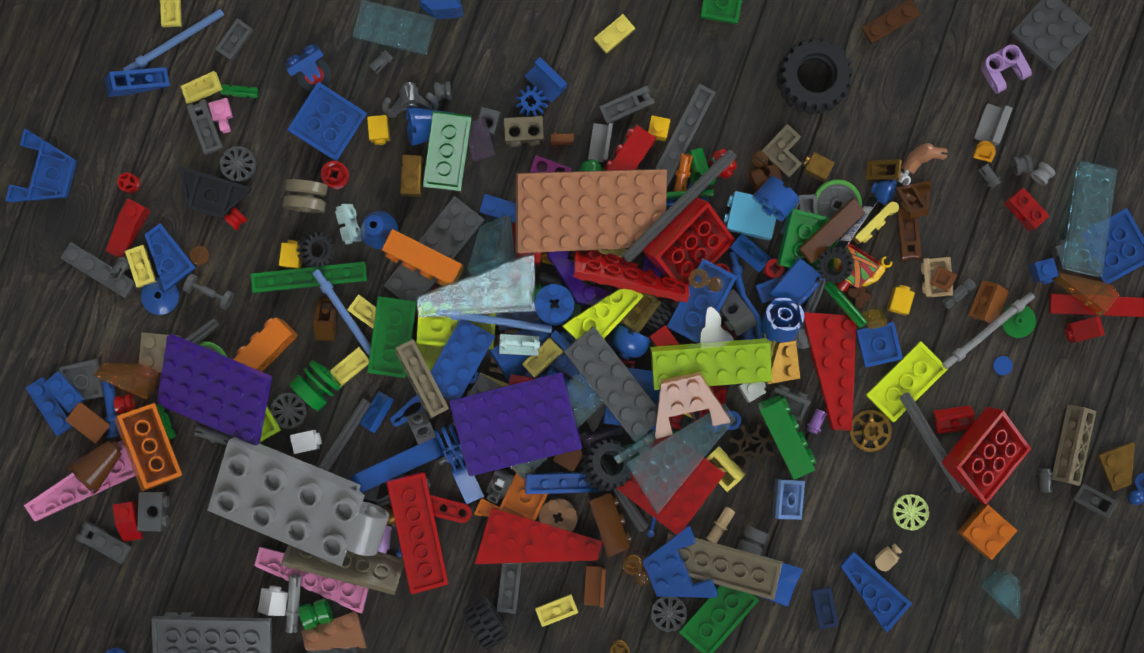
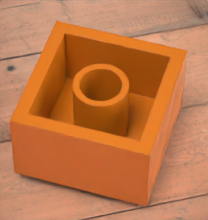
[957,504,1017,560]

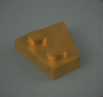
[764,340,800,384]
[1097,442,1135,491]

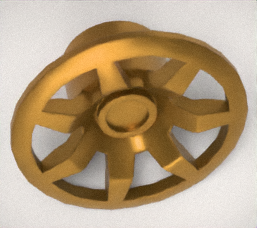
[850,410,892,452]

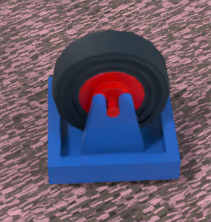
[285,44,331,92]

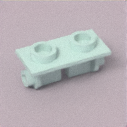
[335,204,362,244]
[499,334,540,356]

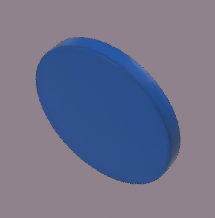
[993,356,1013,375]

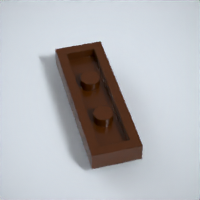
[861,0,920,45]

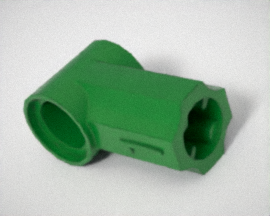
[687,148,716,186]

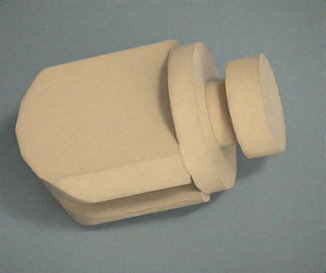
[874,543,903,571]

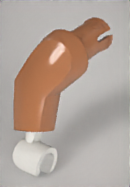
[898,143,948,186]

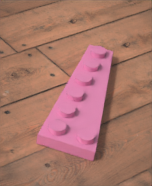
[24,440,135,522]
[254,547,369,614]

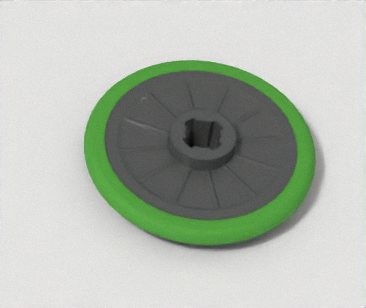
[815,180,862,218]

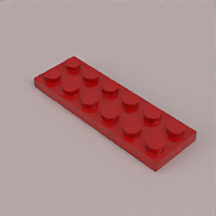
[386,472,448,595]

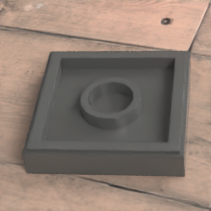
[59,359,104,401]

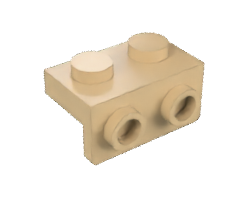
[921,257,953,298]

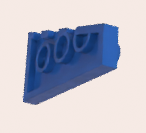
[840,551,912,633]

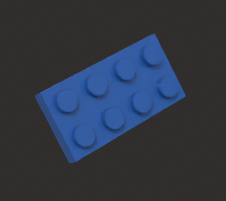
[666,259,737,343]
[431,319,495,400]

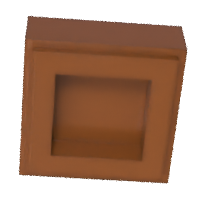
[930,266,957,292]

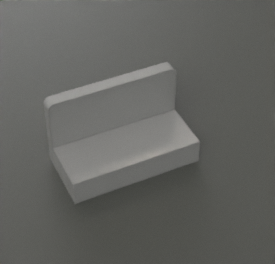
[974,103,1013,146]
[588,123,613,164]

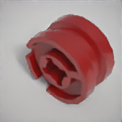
[321,161,350,189]

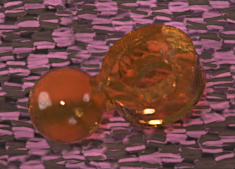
[688,269,724,292]
[623,555,650,587]

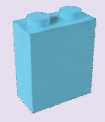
[723,191,776,241]

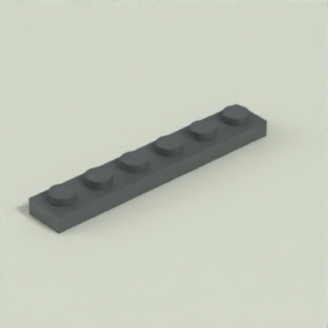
[655,84,716,187]

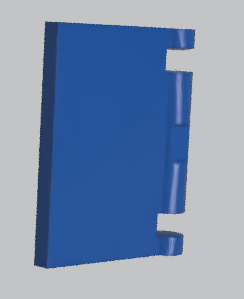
[769,258,825,306]

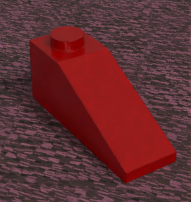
[106,198,151,258]

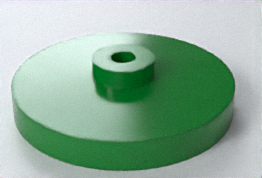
[1001,305,1036,338]

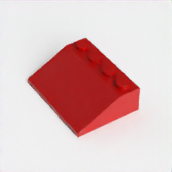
[643,197,736,285]
[941,406,1031,505]

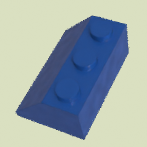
[489,321,551,382]

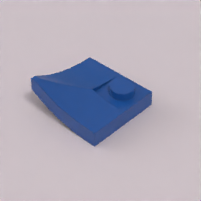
[756,557,803,607]

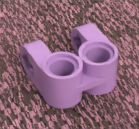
[981,45,1032,94]

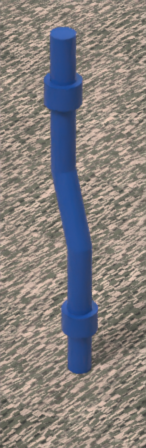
[729,252,765,339]

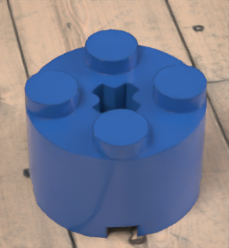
[752,176,799,222]
[535,284,574,325]
[761,297,804,342]

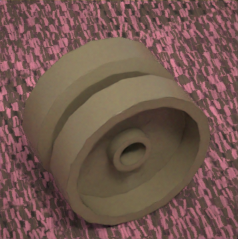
[282,179,328,213]

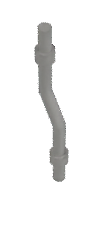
[942,292,1035,369]

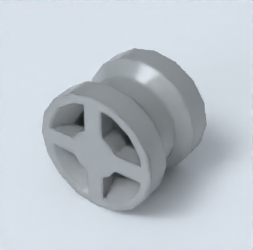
[1030,162,1056,186]

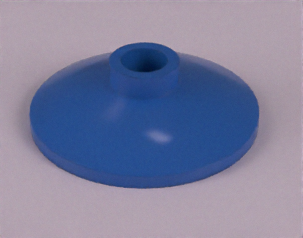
[141,277,179,315]

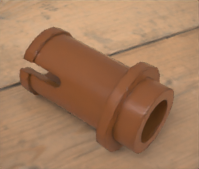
[550,132,574,148]

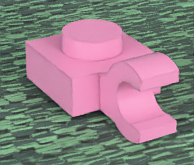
[208,98,233,134]

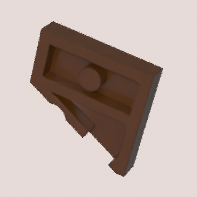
[895,180,932,219]

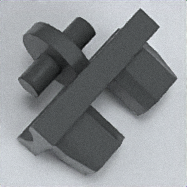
[486,469,514,504]

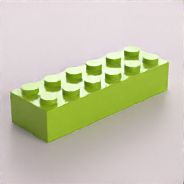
[650,338,772,390]

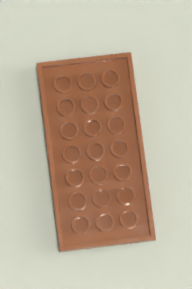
[516,169,667,253]

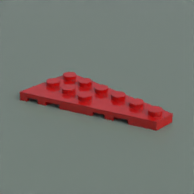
[573,250,689,302]
[804,312,856,431]
[475,508,603,564]

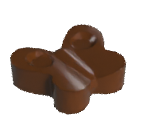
[847,286,871,309]

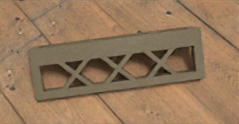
[394,339,449,419]
[1051,405,1097,486]

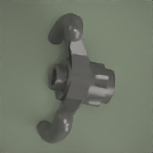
[381,82,439,118]

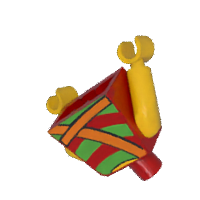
[833,235,892,292]

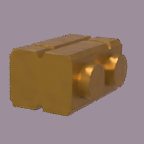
[401,155,424,197]

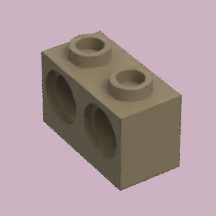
[504,116,544,147]

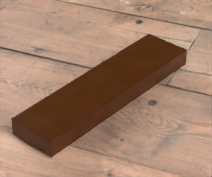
[798,198,865,263]

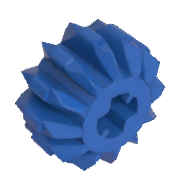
[516,86,548,117]

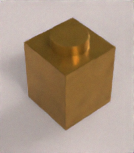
[802,152,834,182]

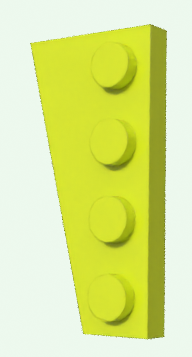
[562,289,643,340]

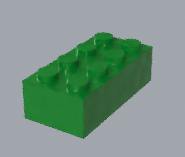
[758,394,816,480]

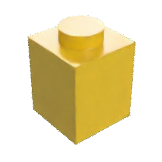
[367,115,391,145]
[648,116,670,142]
[279,240,303,269]
[886,285,915,316]

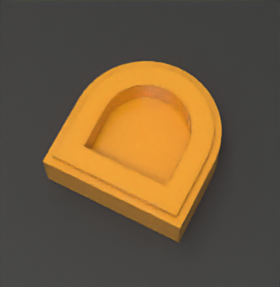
[973,141,996,163]

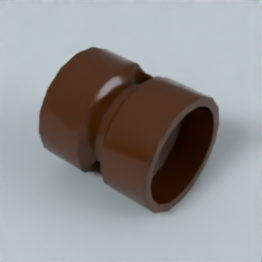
[749,164,783,193]

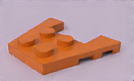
[474,463,548,520]

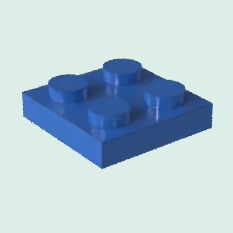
[856,322,903,368]

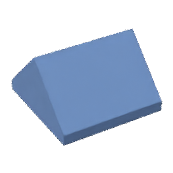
[772,478,805,520]

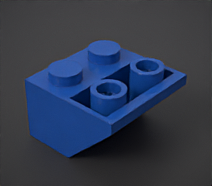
[418,0,464,19]

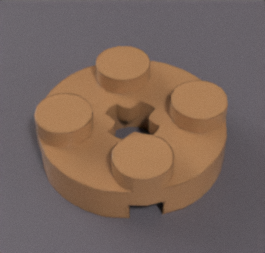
[539,498,577,532]

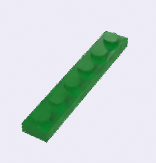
[251,262,368,293]

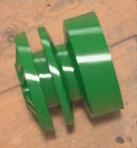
[289,360,342,411]

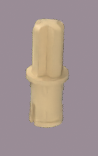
[706,507,735,544]

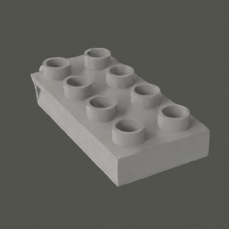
[207,436,389,567]

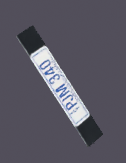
[836,197,878,250]

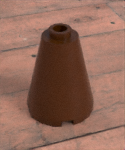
[66,441,122,494]

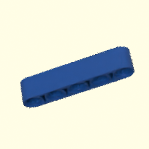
[351,437,444,493]

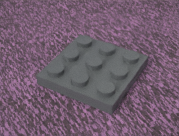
[1010,0,1092,71]

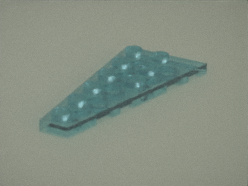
[417,253,536,317]
[626,403,735,514]

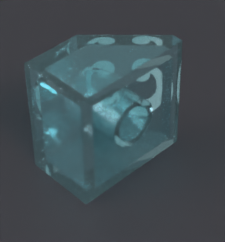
[981,570,1022,619]

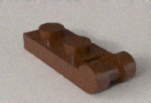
[897,207,922,261]

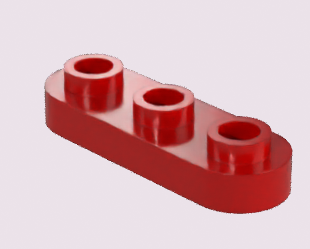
[430,495,472,523]

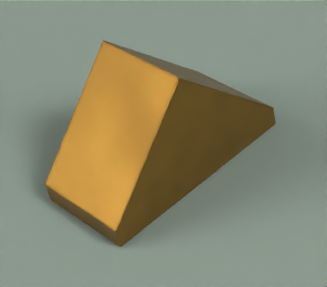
[865,159,902,182]

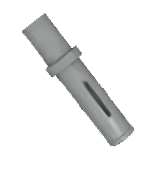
[285,574,302,633]

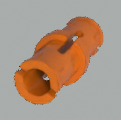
[673,153,693,192]

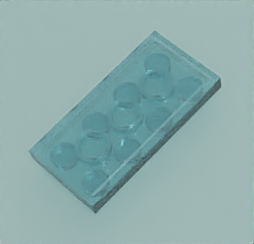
[353,0,436,56]

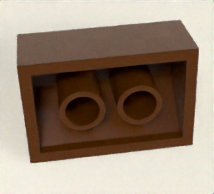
[589,492,632,557]

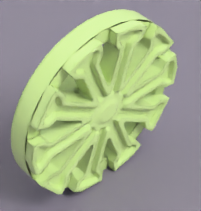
[892,494,929,531]

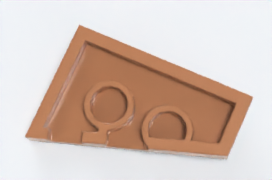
[301,611,367,651]

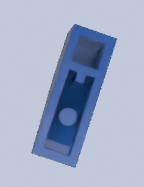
[105,67,170,97]

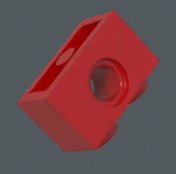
[1003,188,1049,231]

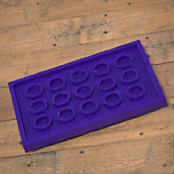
[157,334,272,446]
[449,372,582,477]

